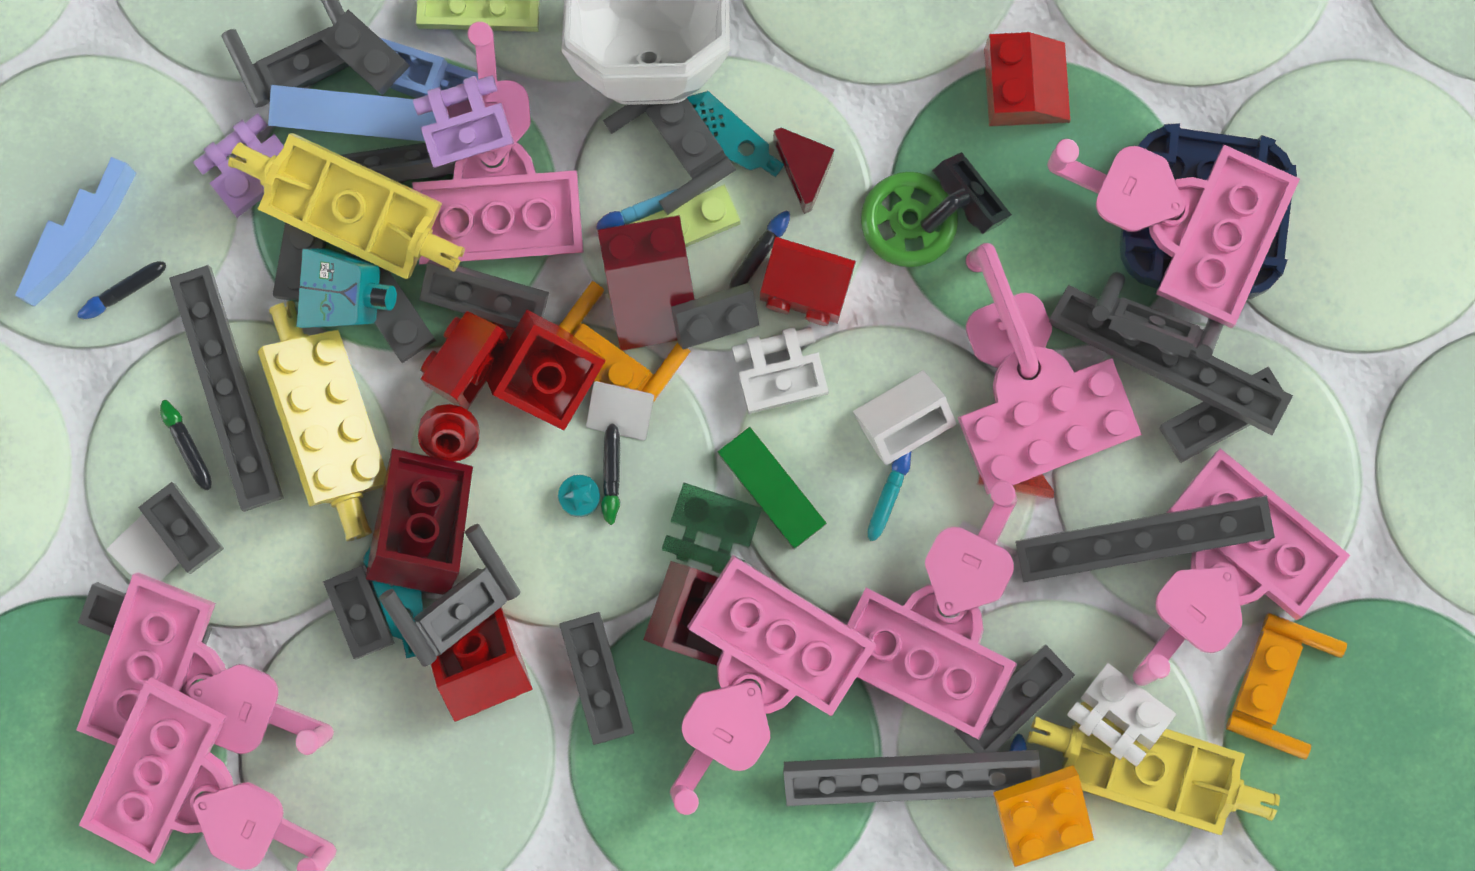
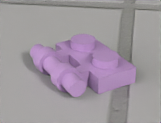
[413,75,514,168]
[193,113,284,218]

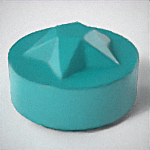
[558,475,600,517]

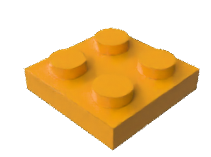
[993,765,1094,867]

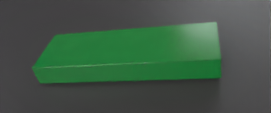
[718,427,827,550]

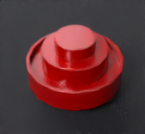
[418,404,480,462]

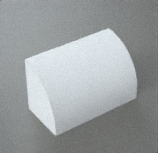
[853,370,957,465]

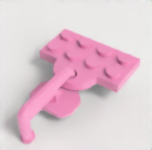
[412,22,584,265]
[1047,139,1300,328]
[957,243,1142,494]
[1133,448,1350,686]
[847,481,1017,740]
[670,555,877,815]
[76,572,334,755]
[79,677,337,871]

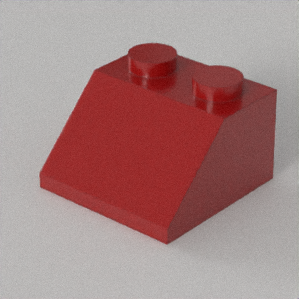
[984,32,1071,126]
[760,237,856,326]
[486,310,606,431]
[420,311,509,410]
[431,607,533,722]

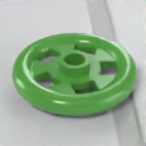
[861,172,958,267]

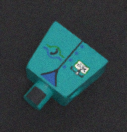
[297,248,397,328]

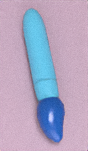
[596,189,677,230]

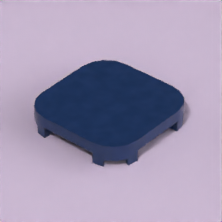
[1120,123,1297,299]

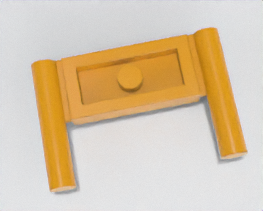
[559,281,691,403]
[1226,613,1347,760]

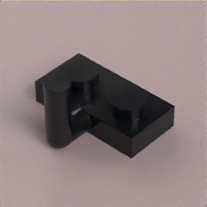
[920,152,1012,234]

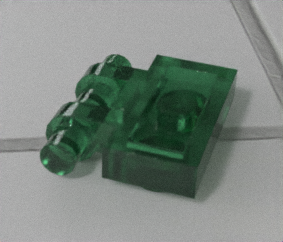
[662,482,762,574]

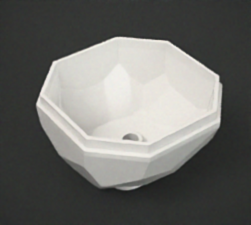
[562,0,730,105]

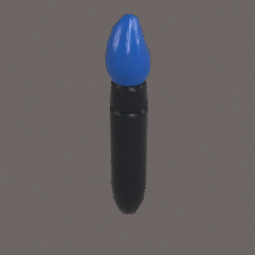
[729,210,790,289]
[77,261,166,319]

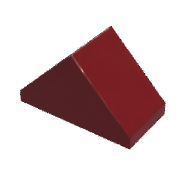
[773,128,835,214]

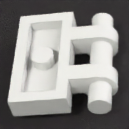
[732,327,829,414]
[1068,663,1176,767]

